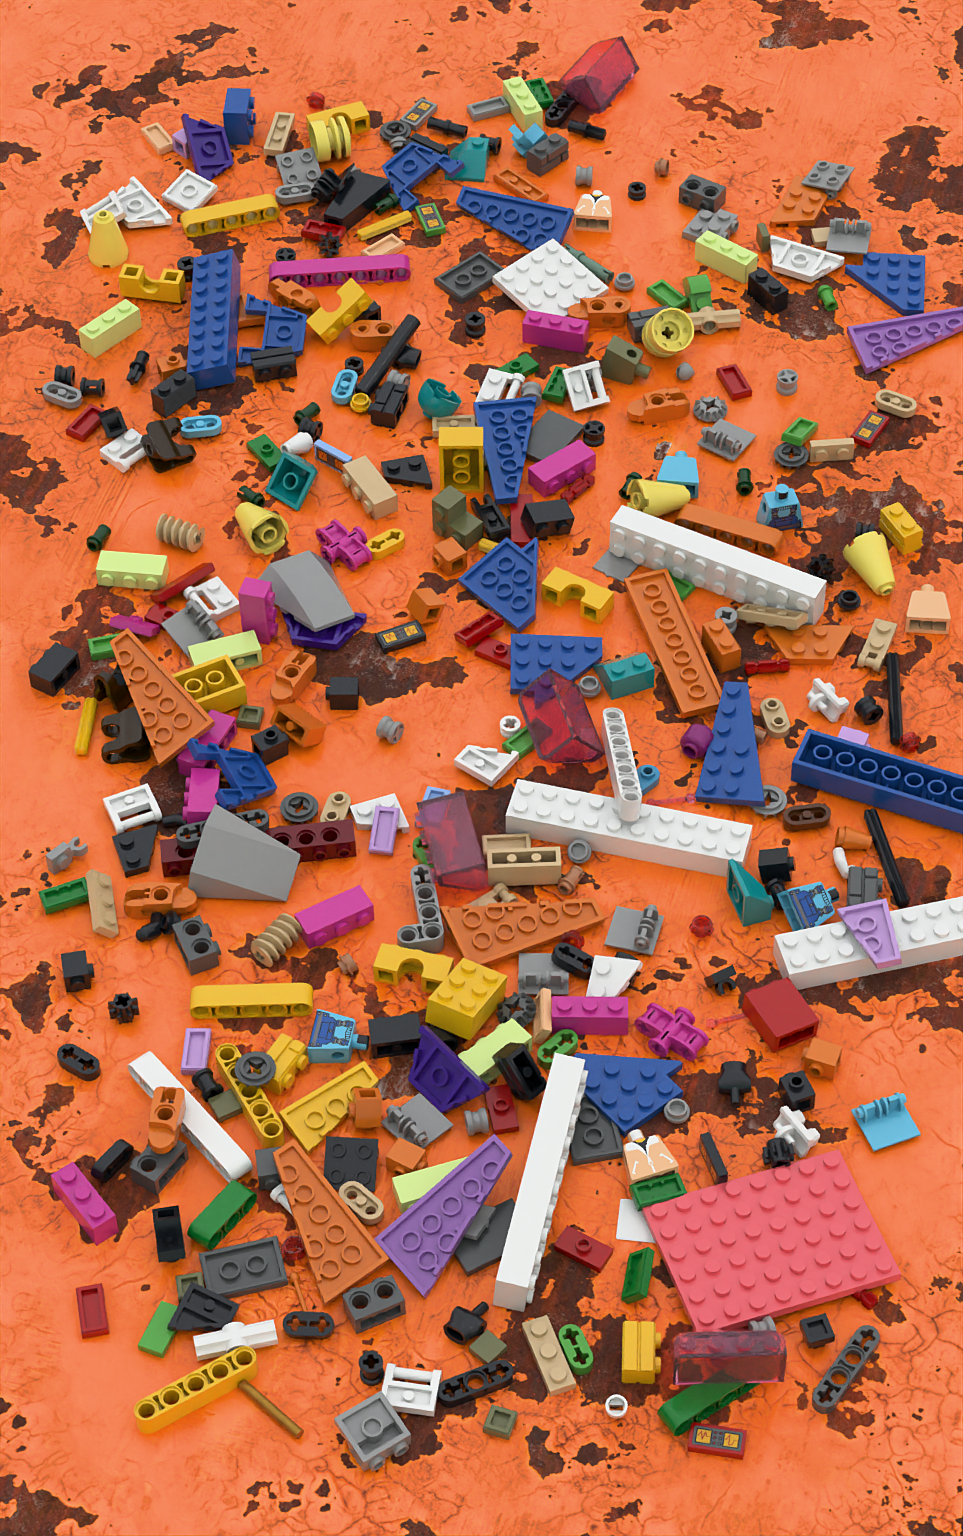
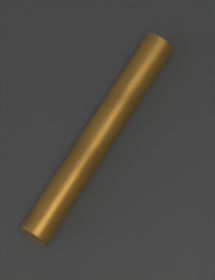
[238,1379,304,1439]

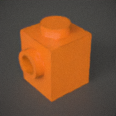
[156,352,187,382]
[432,536,467,577]
[406,587,445,624]
[801,1038,843,1081]
[348,1088,382,1130]
[386,1137,428,1177]

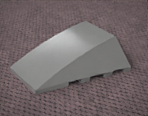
[258,550,355,632]
[188,804,301,901]

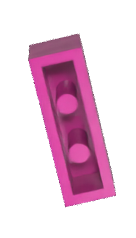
[522,310,589,353]
[528,439,596,498]
[238,577,278,645]
[176,709,237,777]
[183,768,220,824]
[294,885,375,949]
[552,996,628,1035]
[51,1162,119,1246]

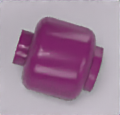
[680,724,714,759]

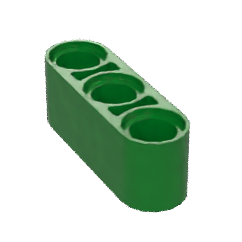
[187,1180,257,1250]

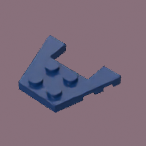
[382,142,465,212]
[237,294,307,367]
[187,738,277,811]

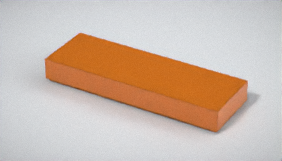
[493,166,549,203]

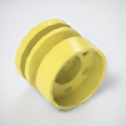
[308,115,351,163]
[642,308,694,358]

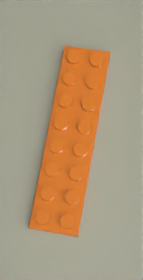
[624,568,722,719]

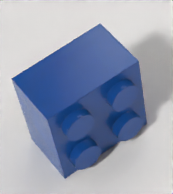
[223,88,257,145]

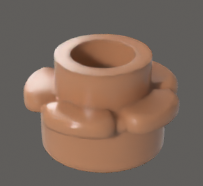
[654,157,669,177]
[337,953,359,976]

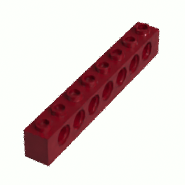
[160,819,356,878]

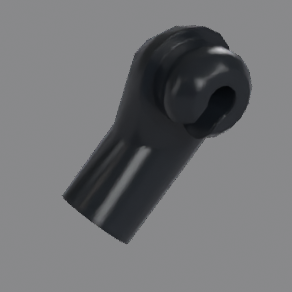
[162,813,187,828]
[136,912,163,942]

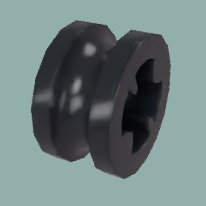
[628,182,646,201]
[345,356,364,376]

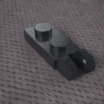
[470,494,511,540]

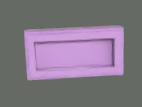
[368,805,400,856]
[181,1028,212,1075]

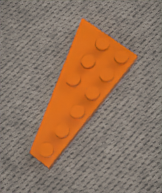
[110,628,215,768]
[440,898,605,967]
[272,1139,389,1307]

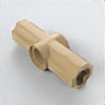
[687,306,741,334]

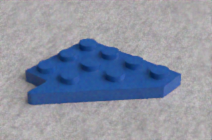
[845,252,925,316]
[458,537,539,633]
[510,633,603,711]
[572,1053,683,1138]

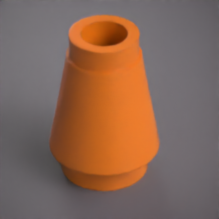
[835,826,872,850]

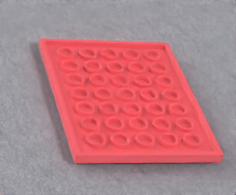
[642,1149,901,1340]

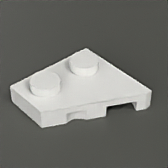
[454,745,519,787]
[349,793,410,833]
[586,955,643,997]

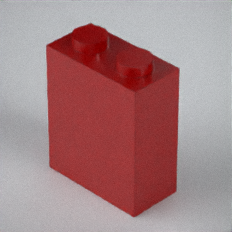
[742,977,820,1053]

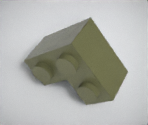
[432,485,483,551]

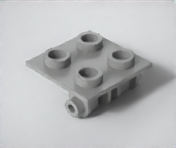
[275,147,322,185]
[801,160,855,200]
[826,217,872,255]
[697,418,757,462]
[161,599,224,658]
[604,904,664,956]
[518,953,569,995]
[381,1093,454,1149]

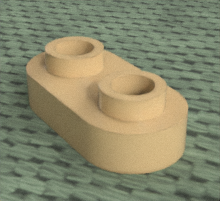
[875,389,917,418]
[760,698,790,739]
[320,791,351,822]
[339,1181,384,1225]

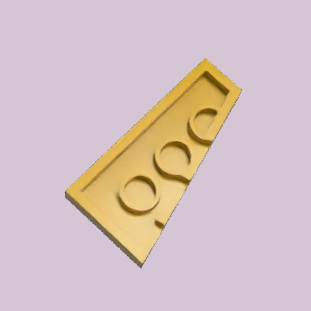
[279,1061,379,1155]

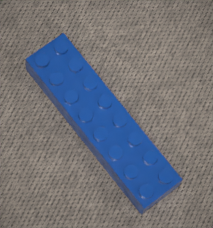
[187,249,241,391]
[791,729,963,834]

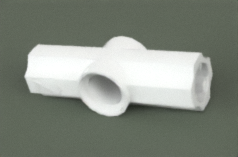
[193,1320,278,1361]

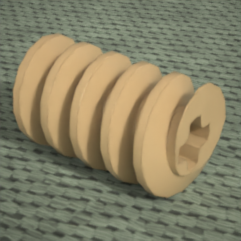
[156,513,205,552]
[251,913,302,967]

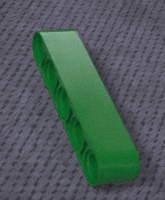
[657,1342,782,1436]

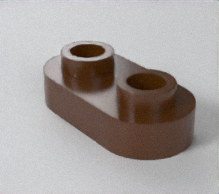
[783,803,831,831]

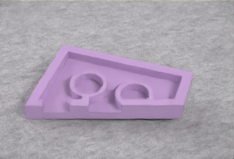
[837,899,902,969]

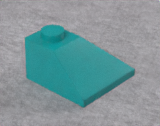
[445,137,490,182]
[265,452,318,511]
[726,859,774,927]

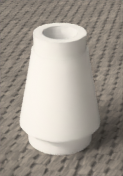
[280,432,313,455]

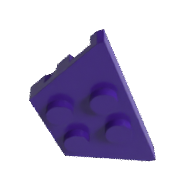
[181,113,234,181]
[281,611,367,650]
[408,1025,491,1113]

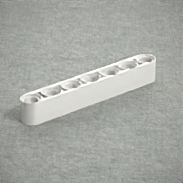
[601,707,642,821]
[127,1051,253,1183]

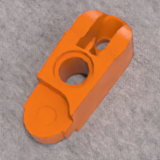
[268,278,321,319]
[567,296,631,328]
[350,320,414,352]
[627,388,690,426]
[270,650,317,705]
[123,882,198,920]
[148,1086,186,1154]

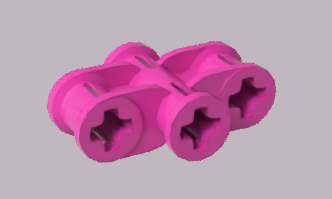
[315,519,373,571]
[634,1003,709,1061]

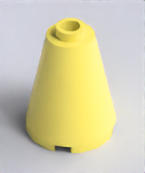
[88,210,129,268]
[627,479,690,517]
[235,502,289,555]
[843,531,896,596]

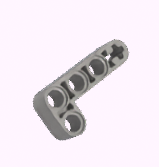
[397,864,444,954]

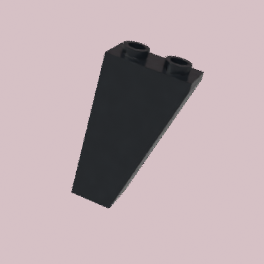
[324,170,391,232]

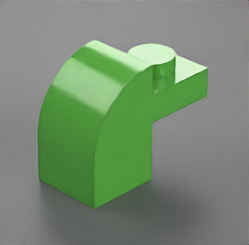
[682,274,713,313]

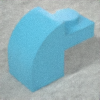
[508,123,549,158]

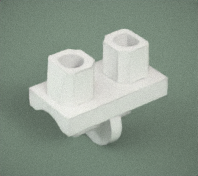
[806,678,849,723]
[773,1106,820,1158]

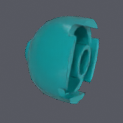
[418,378,462,419]

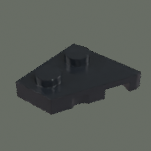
[381,454,432,490]
[112,824,158,878]
[167,1281,240,1331]

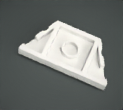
[117,176,173,229]
[770,235,845,283]

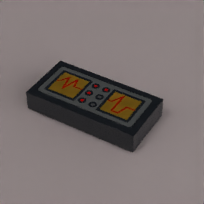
[375,620,426,654]
[699,1132,728,1185]

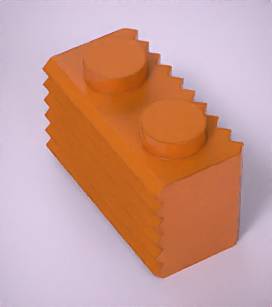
[701,618,742,673]
[270,702,327,748]

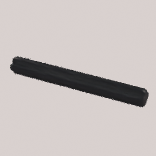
[886,652,903,745]
[864,808,910,907]

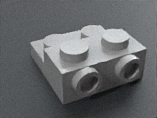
[682,209,739,242]
[334,1391,411,1472]

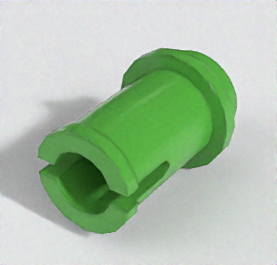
[817,285,838,311]

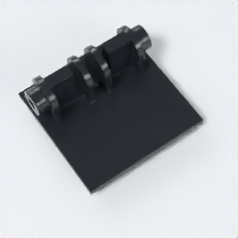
[311,163,355,206]
[324,1136,379,1192]

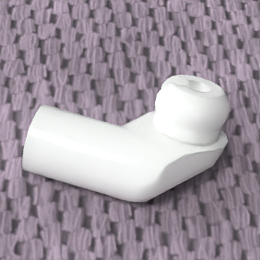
[833,847,855,879]

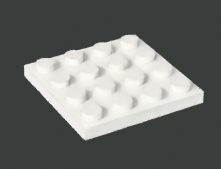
[492,239,609,317]

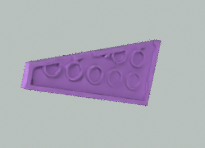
[847,307,963,374]
[374,1134,513,1299]

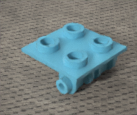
[851,1092,921,1152]

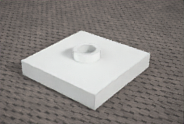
[161,169,218,212]

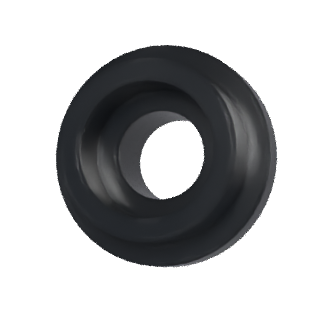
[838,590,861,611]
[160,910,181,935]

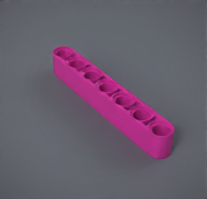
[268,254,411,288]

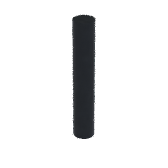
[355,314,421,398]

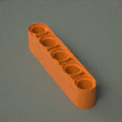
[674,504,784,558]

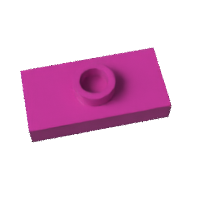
[109,615,161,637]

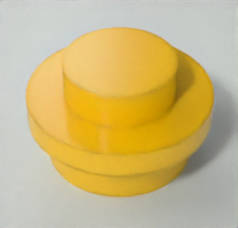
[350,393,371,412]

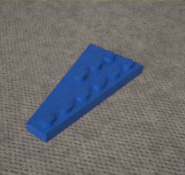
[456,186,575,252]
[473,396,537,505]
[695,681,766,807]

